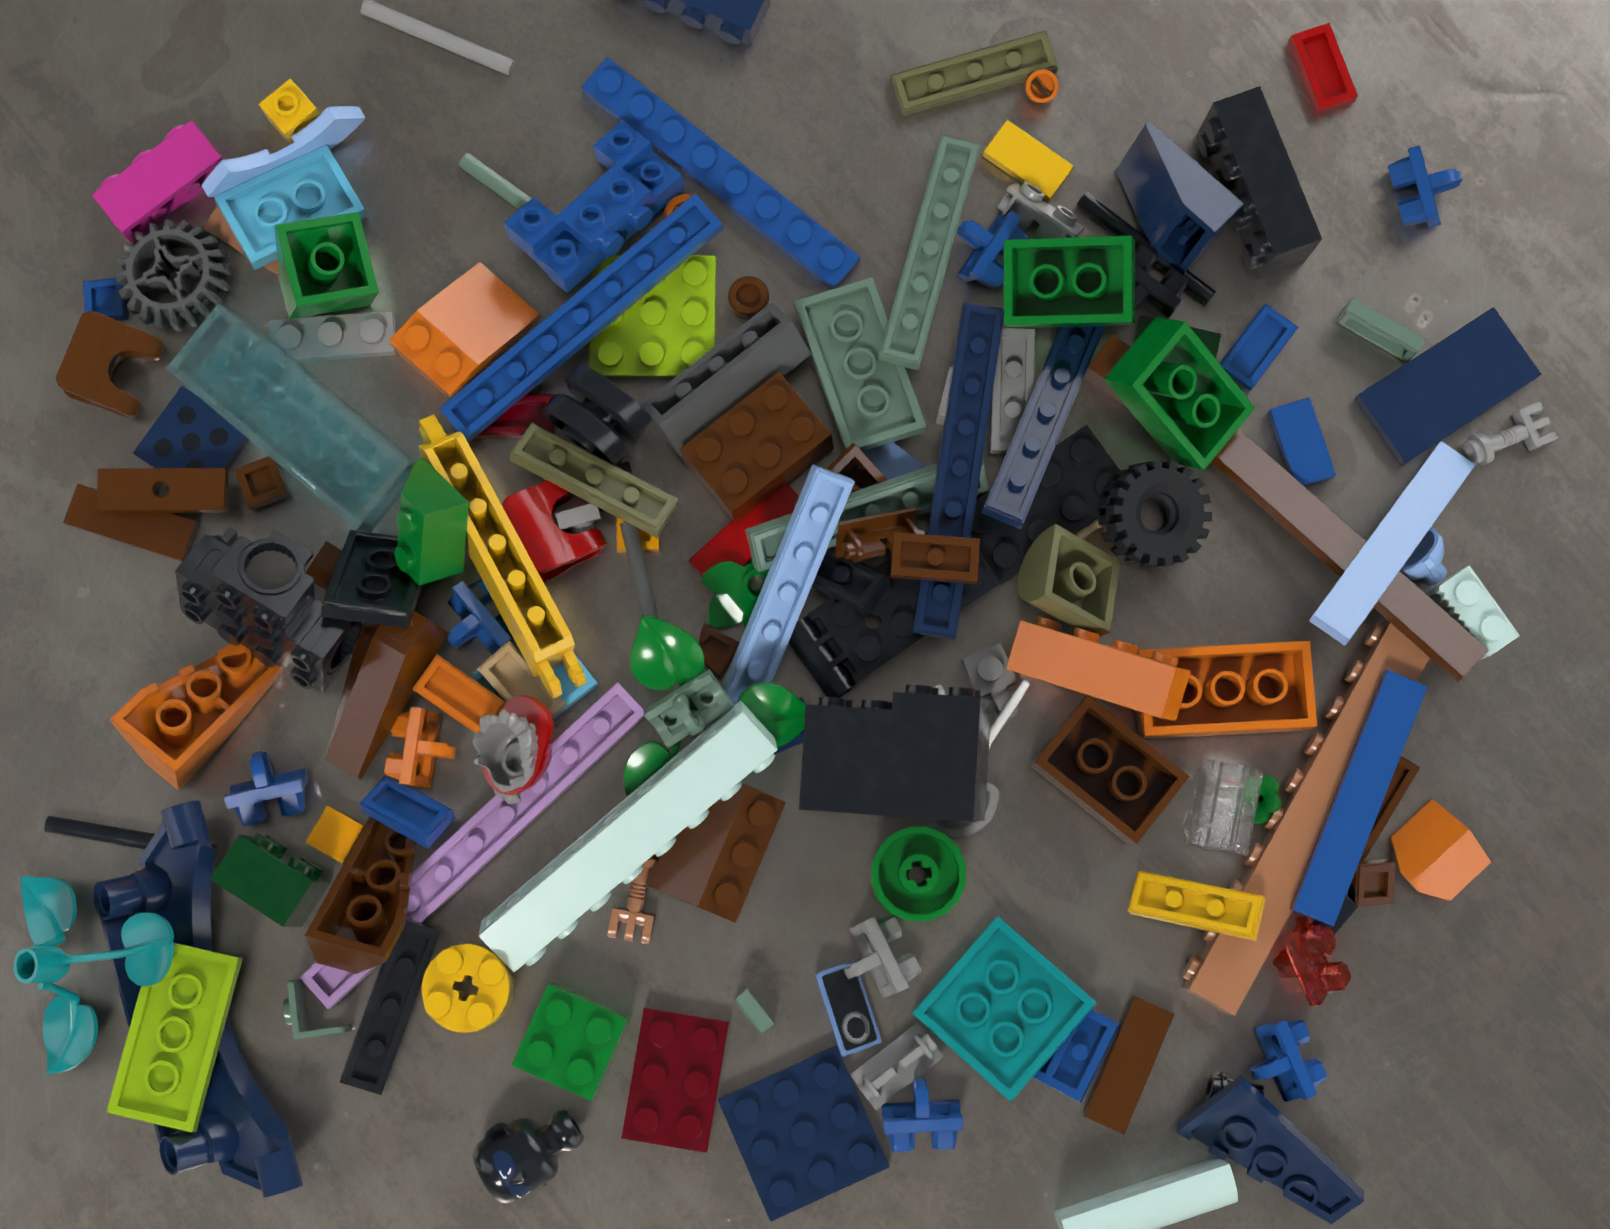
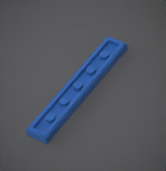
[1290,670,1428,927]

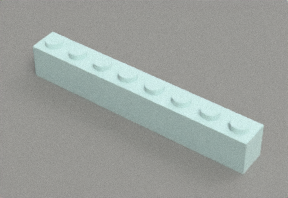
[478,700,777,972]

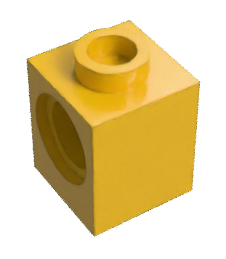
[258,78,320,145]

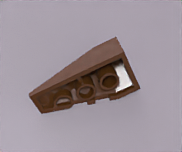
[325,611,448,780]

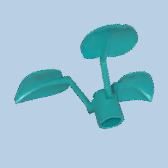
[13,876,175,1074]

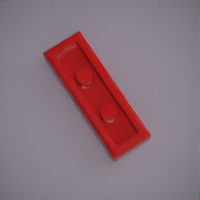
[688,484,799,576]

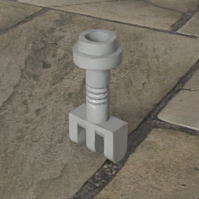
[1463,402,1558,466]

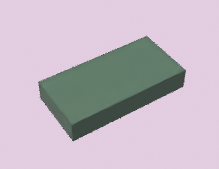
[1336,298,1426,362]

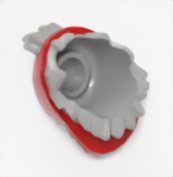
[473,695,554,804]

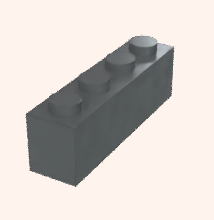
[641,302,811,456]

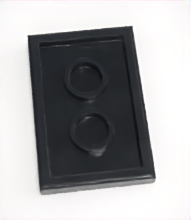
[321,530,422,629]

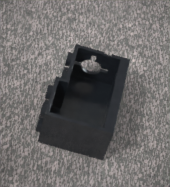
[799,684,992,822]

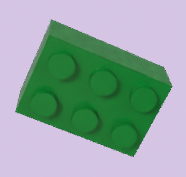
[1004,236,1135,328]
[1103,317,1255,470]

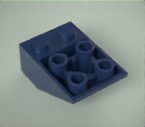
[1115,121,1244,275]

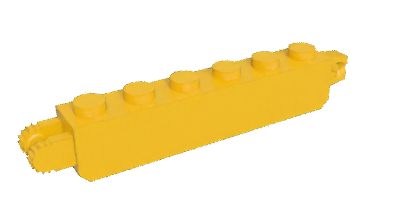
[418,414,587,699]

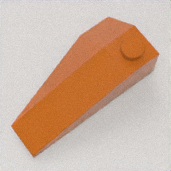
[110,644,284,791]

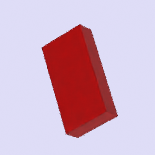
[1288,22,1358,115]

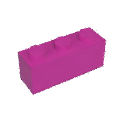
[92,120,223,245]

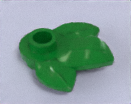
[700,561,769,628]

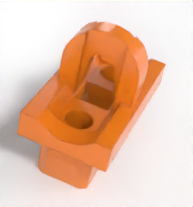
[384,707,457,789]

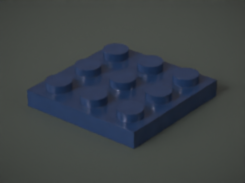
[718,1045,890,1222]

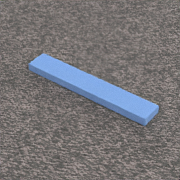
[1309,441,1476,646]
[722,464,855,706]

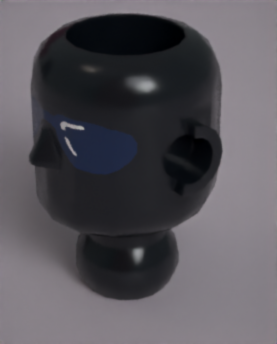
[473,1110,584,1204]

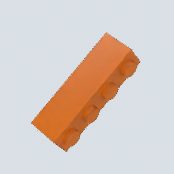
[1006,616,1191,721]

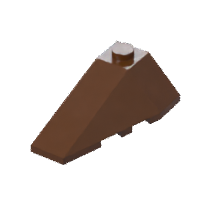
[305,817,417,974]

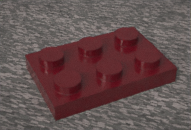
[621,1007,729,1153]

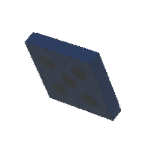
[133,386,253,469]

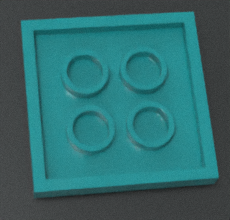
[912,916,1097,1103]

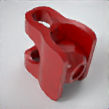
[502,480,607,584]

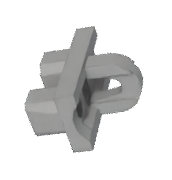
[844,915,921,998]

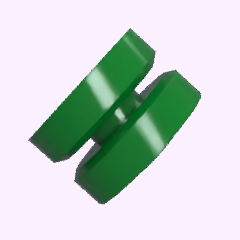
[870,826,966,922]

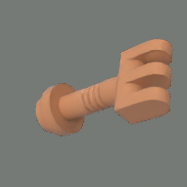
[607,854,657,944]

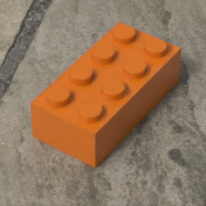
[1135,641,1317,740]

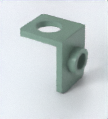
[283,979,351,1040]

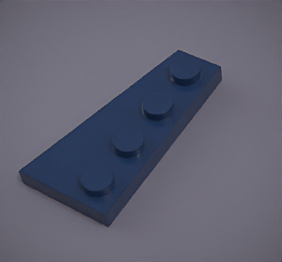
[1176,1075,1364,1224]

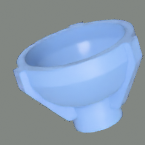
[1400,526,1447,586]

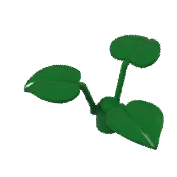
[624,615,806,796]

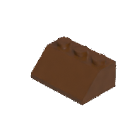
[645,783,786,923]

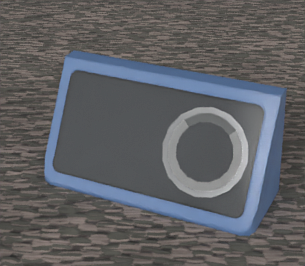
[815,960,882,1057]

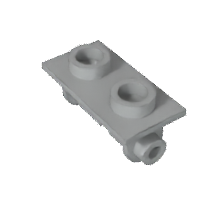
[997,181,1084,239]
[850,1022,944,1110]

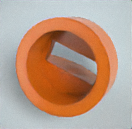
[1025,69,1059,104]

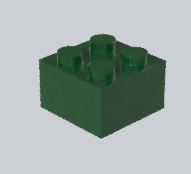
[210,833,330,927]

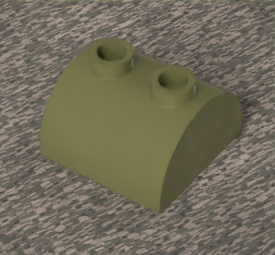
[1017,524,1120,637]

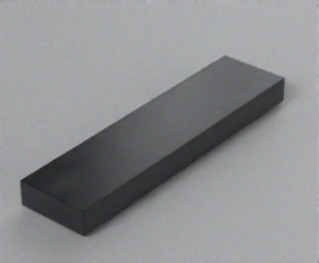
[340,918,440,1095]

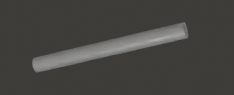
[360,0,515,76]

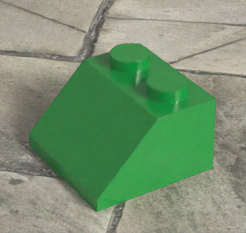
[275,212,379,319]
[395,458,469,586]

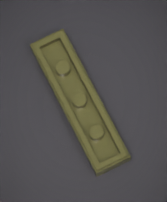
[890,30,1058,117]
[510,422,679,538]

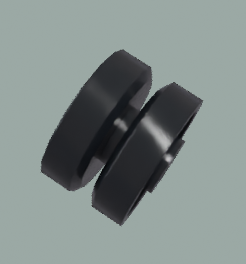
[542,364,652,466]

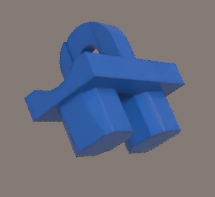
[1388,145,1462,228]
[957,211,1030,289]
[447,579,513,655]
[224,751,309,826]
[1250,1020,1328,1102]
[881,1079,963,1152]

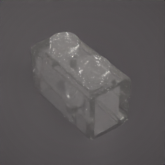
[1184,759,1263,856]

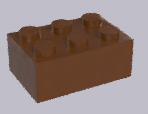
[680,372,834,523]
[1029,695,1190,846]

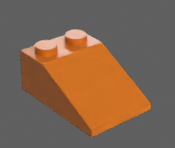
[388,262,541,399]

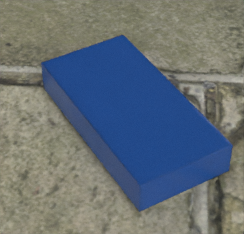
[1220,303,1299,395]
[1267,397,1336,487]
[359,775,455,849]

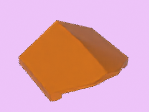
[1389,799,1491,901]

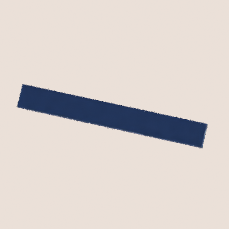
[912,302,1004,640]

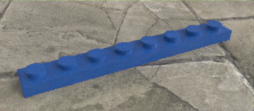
[581,57,860,290]
[439,193,724,443]

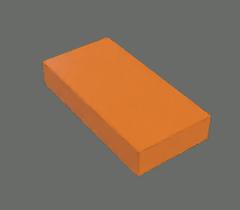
[413,654,506,734]

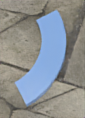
[201,106,365,197]

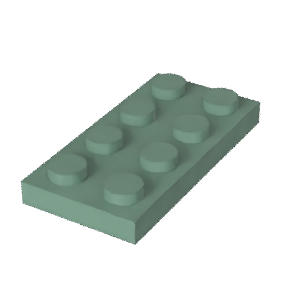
[794,277,927,452]

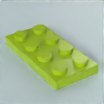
[106,943,243,1132]

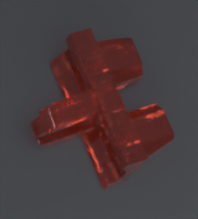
[1272,916,1351,1006]

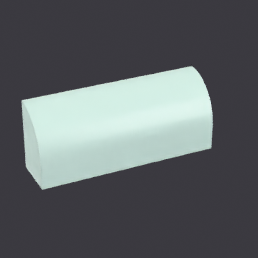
[1053,1157,1238,1229]

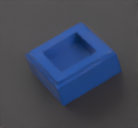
[83,278,129,320]

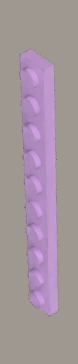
[299,682,645,1009]

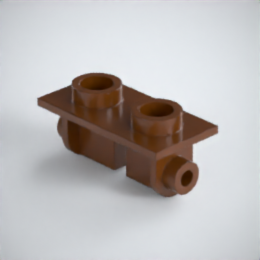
[834,507,926,563]

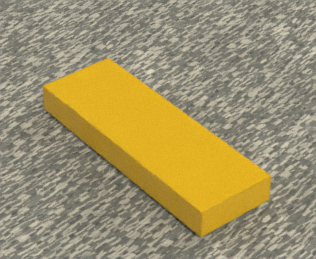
[1128,870,1266,941]

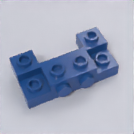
[504,120,684,293]

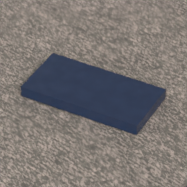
[1355,307,1542,466]

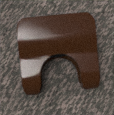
[56,311,165,419]

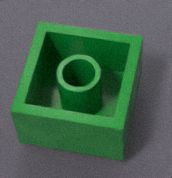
[511,982,631,1101]

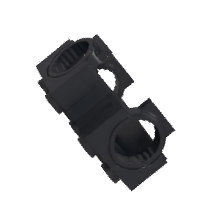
[175,527,362,693]

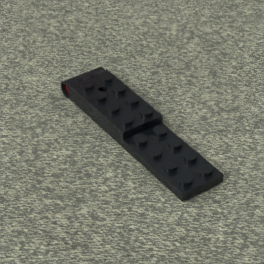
[788,424,1120,698]

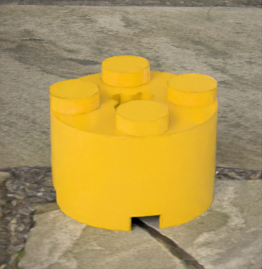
[422,944,516,1033]

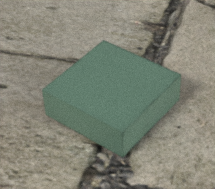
[735,988,774,1033]

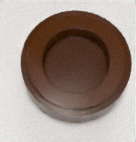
[728,276,769,320]

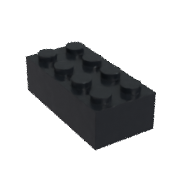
[1197,86,1322,280]

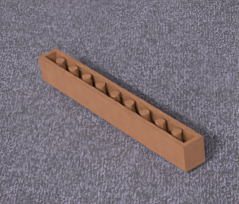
[1182,620,1430,1016]

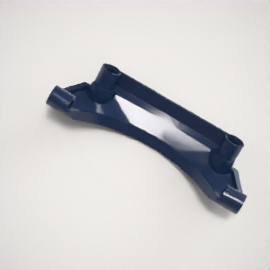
[93,800,303,1198]

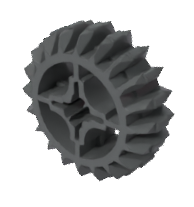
[115,219,231,331]

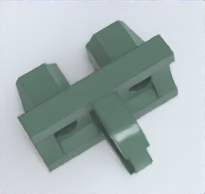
[644,669,734,748]

